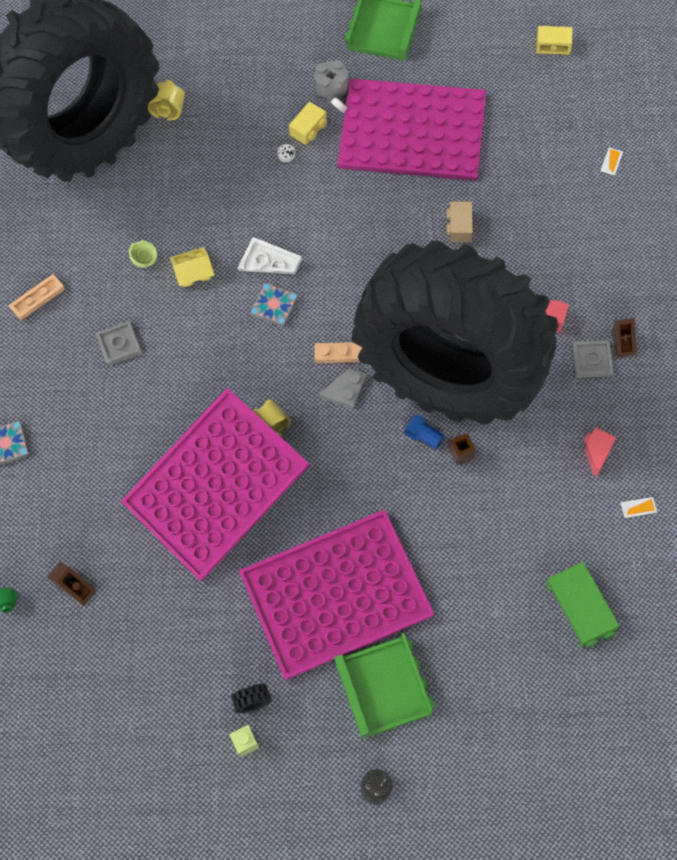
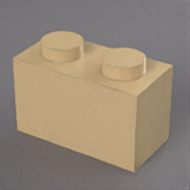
[446,202,473,242]

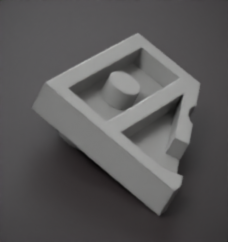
[319,368,367,409]

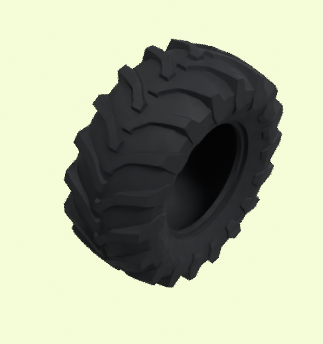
[0,0,159,182]
[351,240,558,424]

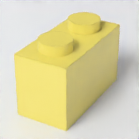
[536,26,572,55]
[289,102,327,145]

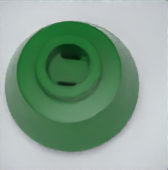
[0,587,18,613]

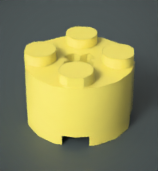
[148,80,185,121]
[252,399,291,437]

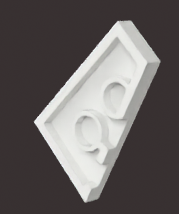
[237,237,302,275]

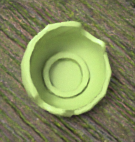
[129,240,157,268]

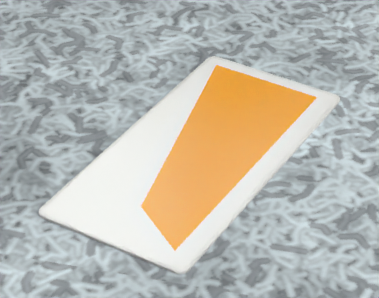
[601,148,623,175]
[621,497,657,518]

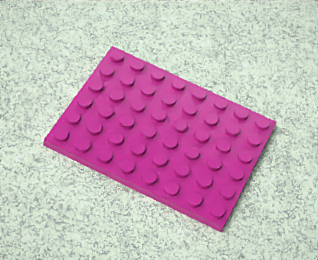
[337,79,486,181]
[121,387,310,581]
[239,509,435,681]

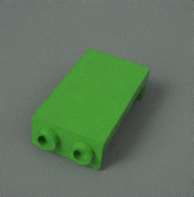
[545,562,619,648]

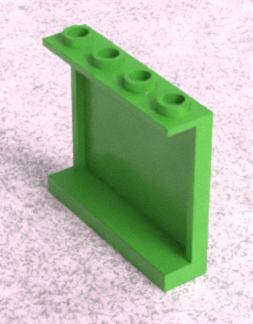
[345,0,422,61]
[334,633,435,739]

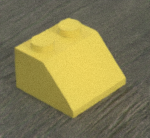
[170,247,214,287]

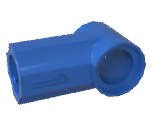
[404,415,445,450]

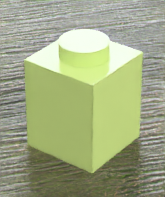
[229,725,259,758]

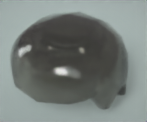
[360,768,393,805]

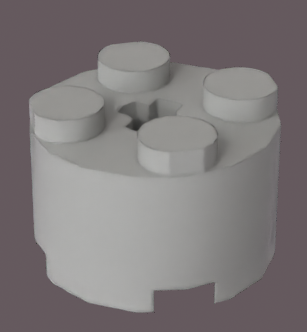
[314,60,349,102]

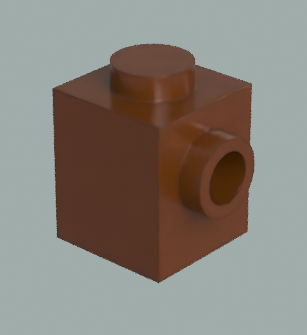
[449,433,476,465]

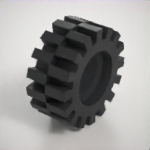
[231,683,272,713]

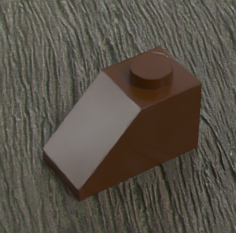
[47,562,96,606]

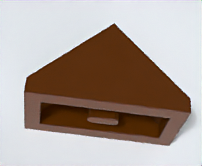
[611,318,636,357]

